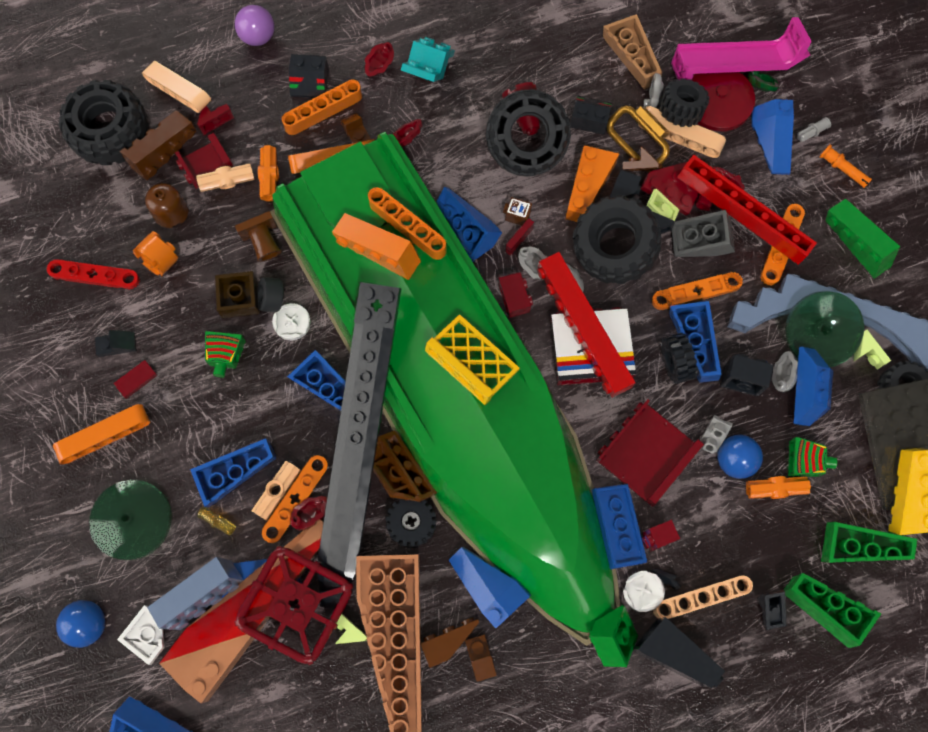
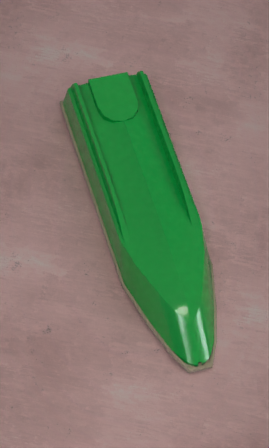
[270,132,620,646]

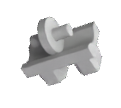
[700,415,733,454]

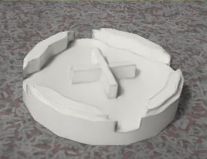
[272,303,311,341]
[623,571,665,612]

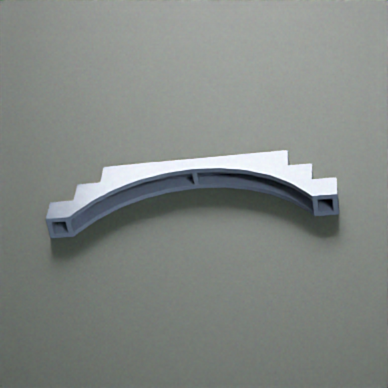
[727,274,928,372]

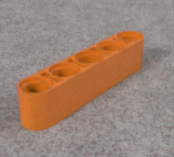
[282,80,362,135]
[288,139,375,174]
[368,187,446,260]
[53,404,150,464]

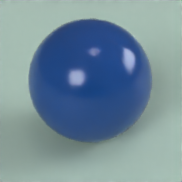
[717,435,763,479]
[56,600,105,648]

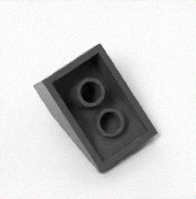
[672,210,735,257]

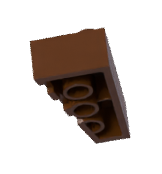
[120,110,196,181]

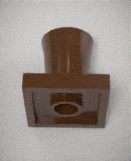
[235,211,282,262]

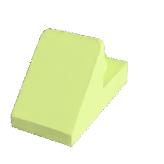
[647,189,679,221]
[853,330,891,370]
[335,614,367,644]

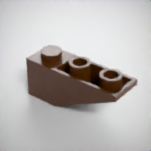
[421,617,479,668]

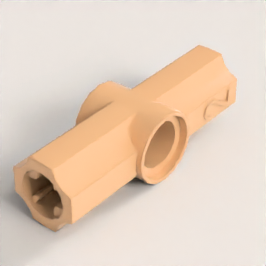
[196,164,255,192]
[252,461,301,521]

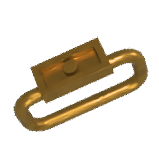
[607,106,670,172]

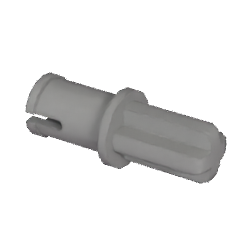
[797,117,831,142]

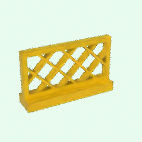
[425,314,520,405]

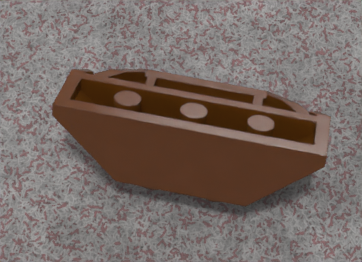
[373,430,437,502]

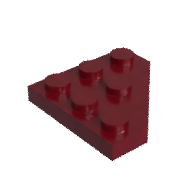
[640,162,698,216]

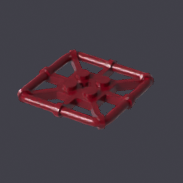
[234,546,353,666]

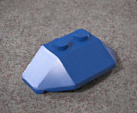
[794,347,833,426]

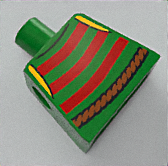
[205,331,246,378]
[788,437,837,478]

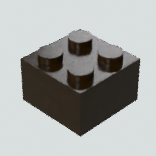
[215,271,260,318]

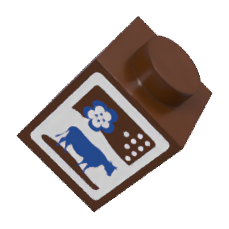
[503,197,532,226]

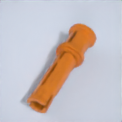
[819,144,872,188]

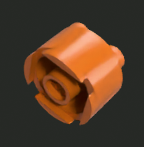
[133,231,178,276]

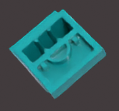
[401,37,455,82]

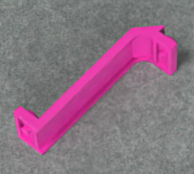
[671,17,811,80]

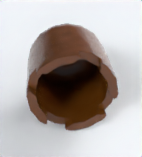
[145,183,189,228]

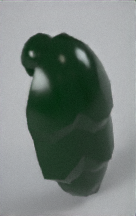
[748,71,779,92]

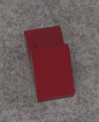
[197,103,234,135]

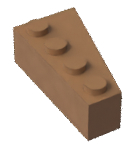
[603,14,662,89]

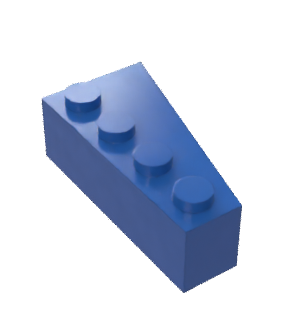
[669,301,721,383]
[287,350,346,411]
[190,438,276,507]

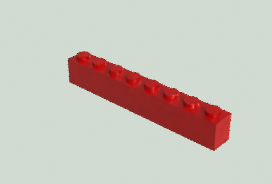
[677,155,817,265]
[537,252,635,398]

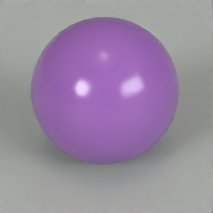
[235,5,275,46]

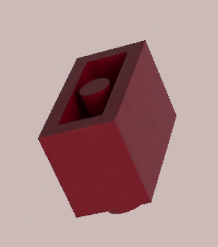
[498,272,533,318]
[641,520,680,552]

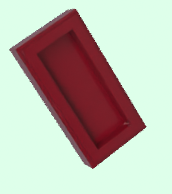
[505,219,534,256]
[113,360,158,399]

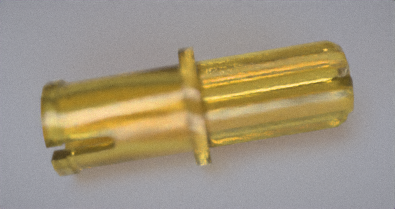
[197,506,236,535]

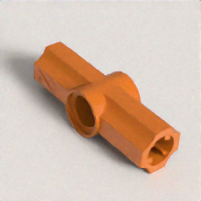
[258,145,279,202]
[746,476,811,499]

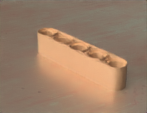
[142,61,211,113]
[638,106,726,158]
[653,576,753,619]

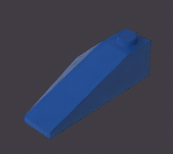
[751,99,794,175]
[436,187,502,262]
[449,547,531,628]

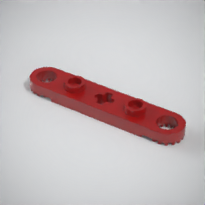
[47,260,140,289]

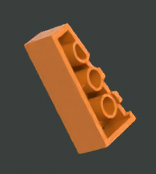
[565,146,619,222]
[332,213,421,280]

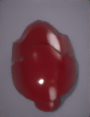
[365,42,394,77]
[393,119,423,147]
[290,496,327,530]

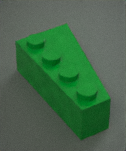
[825,199,900,279]
[821,522,917,563]
[784,573,882,648]

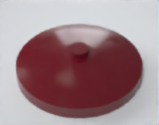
[692,72,755,132]

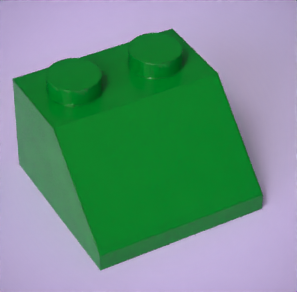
[589,606,638,667]

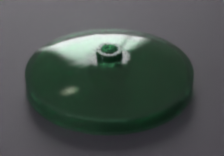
[785,291,864,367]
[89,480,172,560]

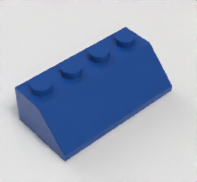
[109,696,193,732]

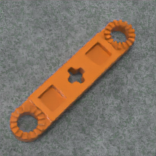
[760,204,805,286]
[652,272,743,310]
[262,455,328,543]

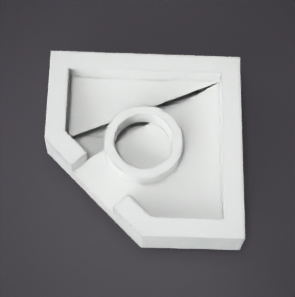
[117,605,165,665]

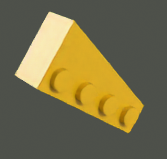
[888,448,928,535]

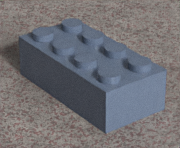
[147,557,244,630]

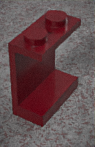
[175,133,233,189]

